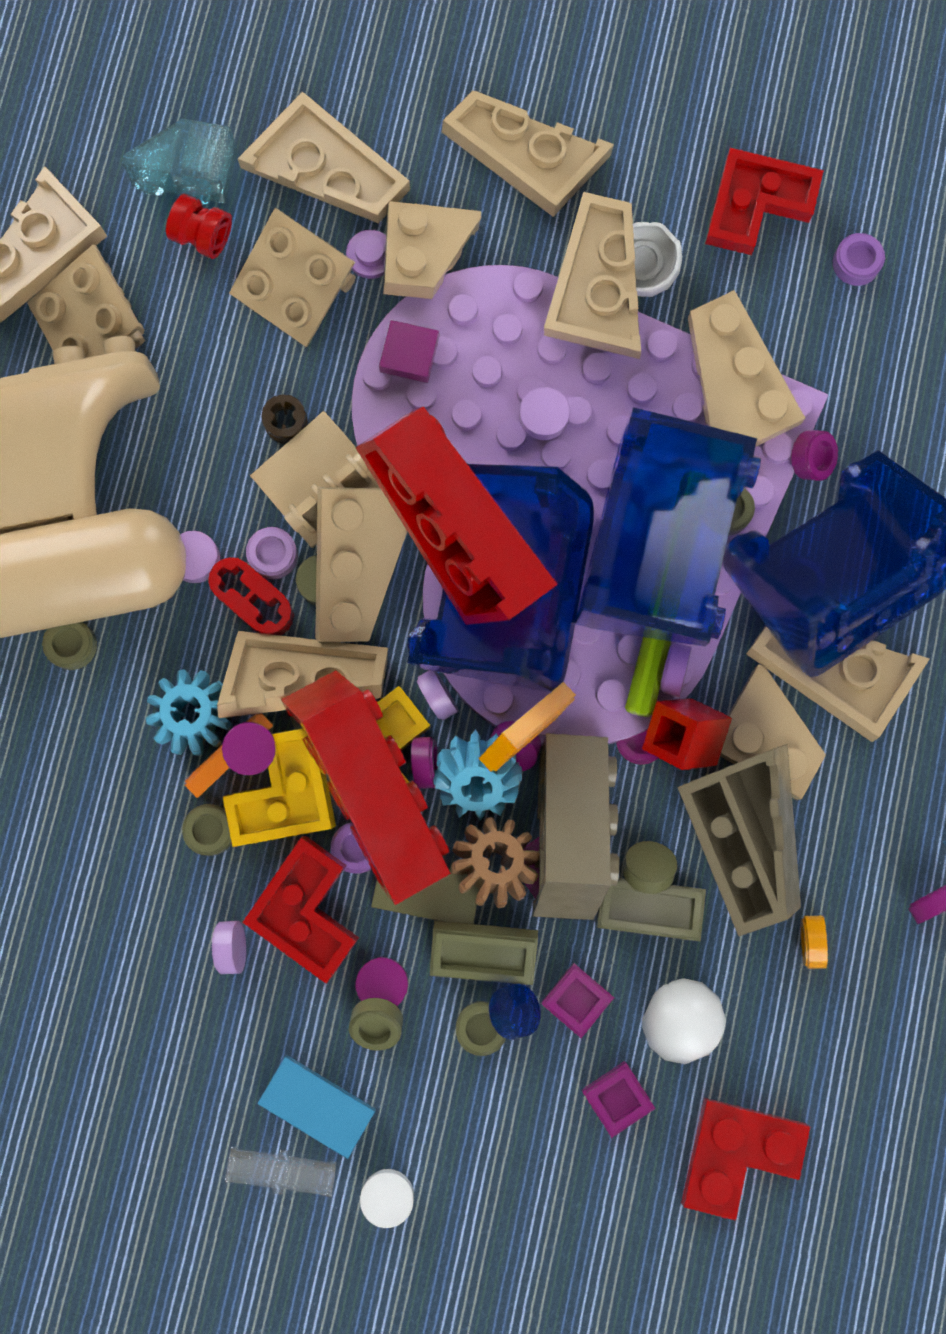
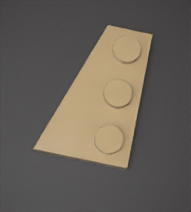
[442,90,614,217]
[238,92,410,223]
[0,166,107,323]
[544,192,641,359]
[688,290,805,467]
[315,487,407,642]
[746,610,929,742]
[217,631,388,718]

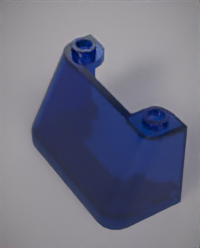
[575,407,761,647]
[723,450,946,677]
[407,464,594,692]

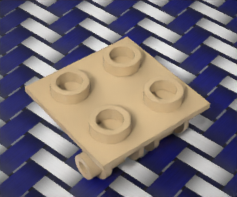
[229,208,356,347]
[27,244,145,358]
[250,411,380,548]

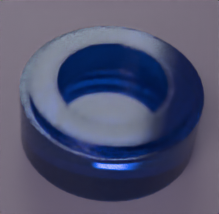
[489,984,541,1040]

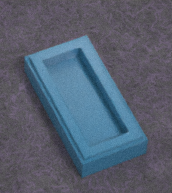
[257,1055,376,1159]

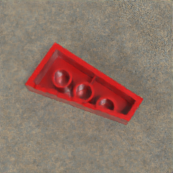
[355,406,558,625]
[281,670,451,905]

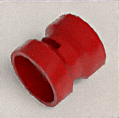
[166,193,232,259]

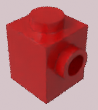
[642,698,732,770]

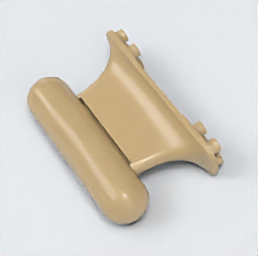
[0,336,186,638]

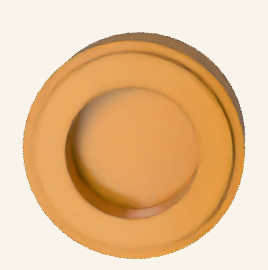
[800,915,828,969]

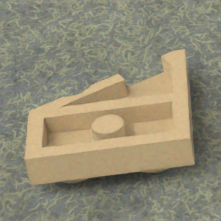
[383,201,481,299]
[720,664,826,800]

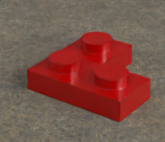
[705,148,824,255]
[242,836,359,984]
[681,1098,810,1221]

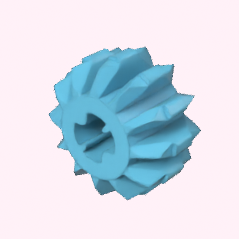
[146,669,233,756]
[433,729,522,821]

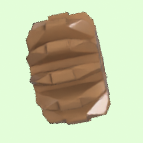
[450,817,539,908]

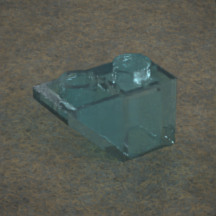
[122,118,238,204]

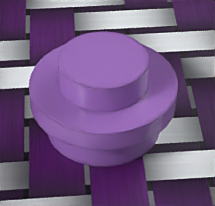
[346,230,386,279]

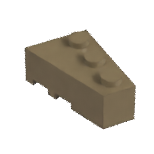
[532,733,619,920]
[677,744,801,936]

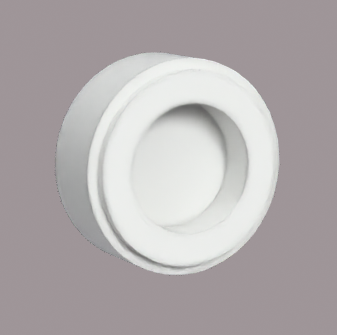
[360,1169,414,1228]

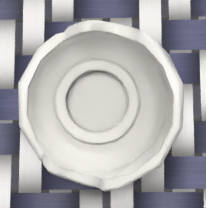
[633,222,683,297]
[642,978,726,1064]

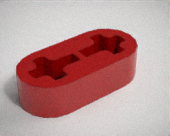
[208,557,294,636]

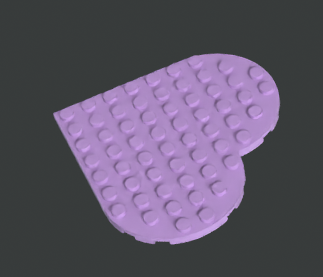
[352,265,828,746]

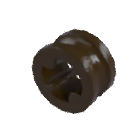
[261,394,308,444]

